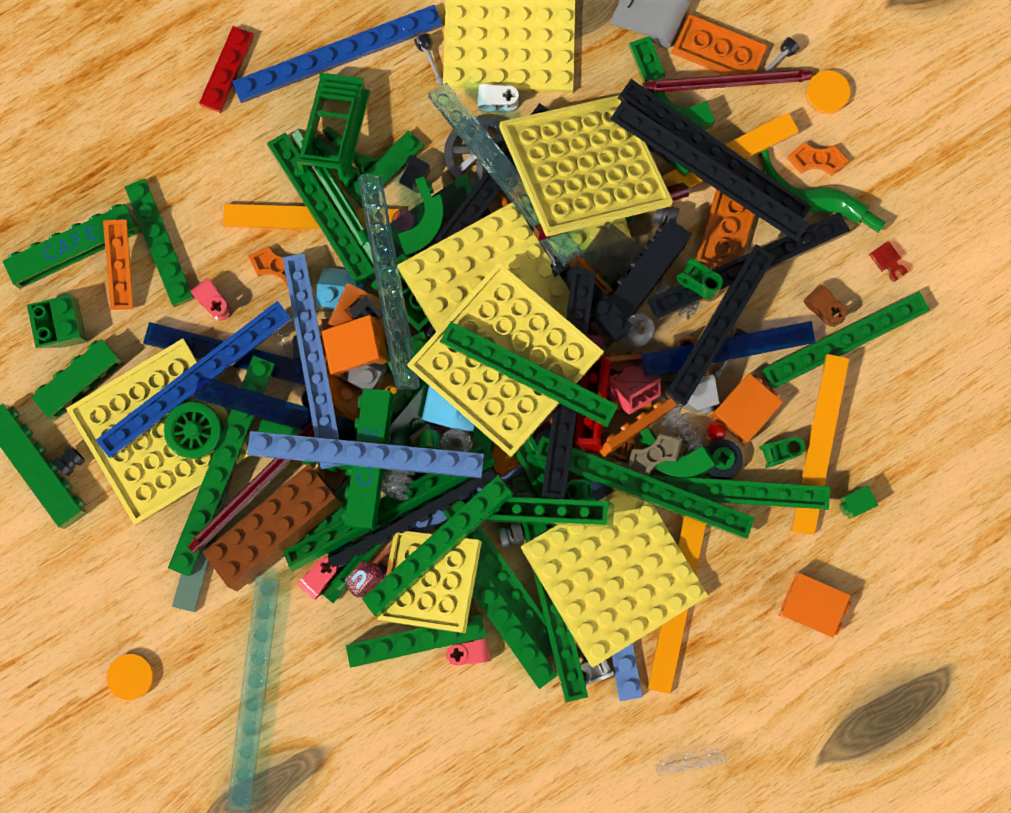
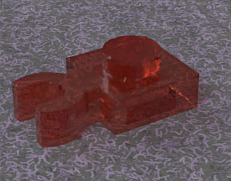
[869,241,908,282]

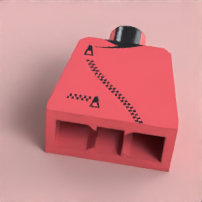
[608,366,661,414]

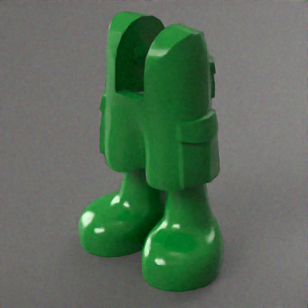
[313,126,376,188]

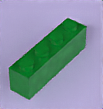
[31,339,124,421]

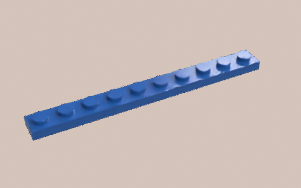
[232,5,443,103]
[96,301,292,458]

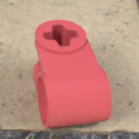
[190,277,231,321]
[298,557,340,600]
[446,638,491,665]

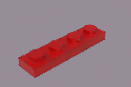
[199,26,254,114]

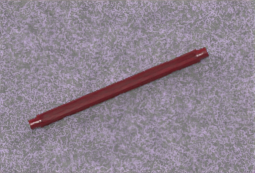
[642,69,812,93]
[187,421,315,554]

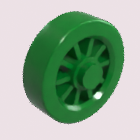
[164,402,224,459]

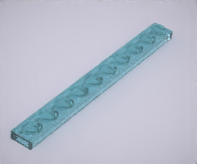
[428,82,583,266]
[358,174,420,389]
[226,576,280,812]

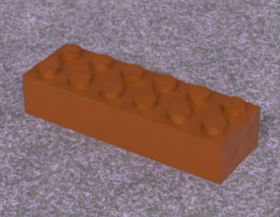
[202,464,343,592]

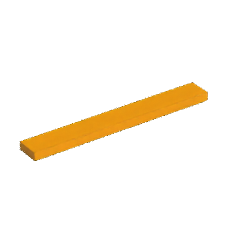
[661,112,799,188]
[223,204,400,232]
[791,354,849,535]
[647,516,706,694]

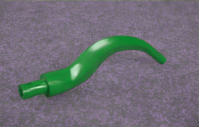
[760,149,886,233]

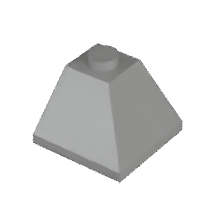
[336,363,389,391]
[665,374,719,415]

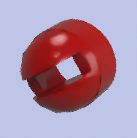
[707,422,726,441]

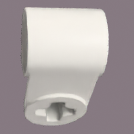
[477,84,519,112]
[580,660,614,686]

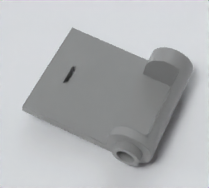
[610,0,691,48]

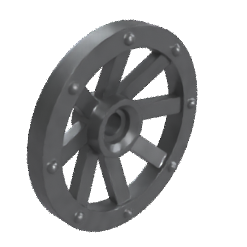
[444,117,505,189]

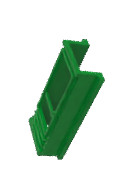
[296,72,370,181]

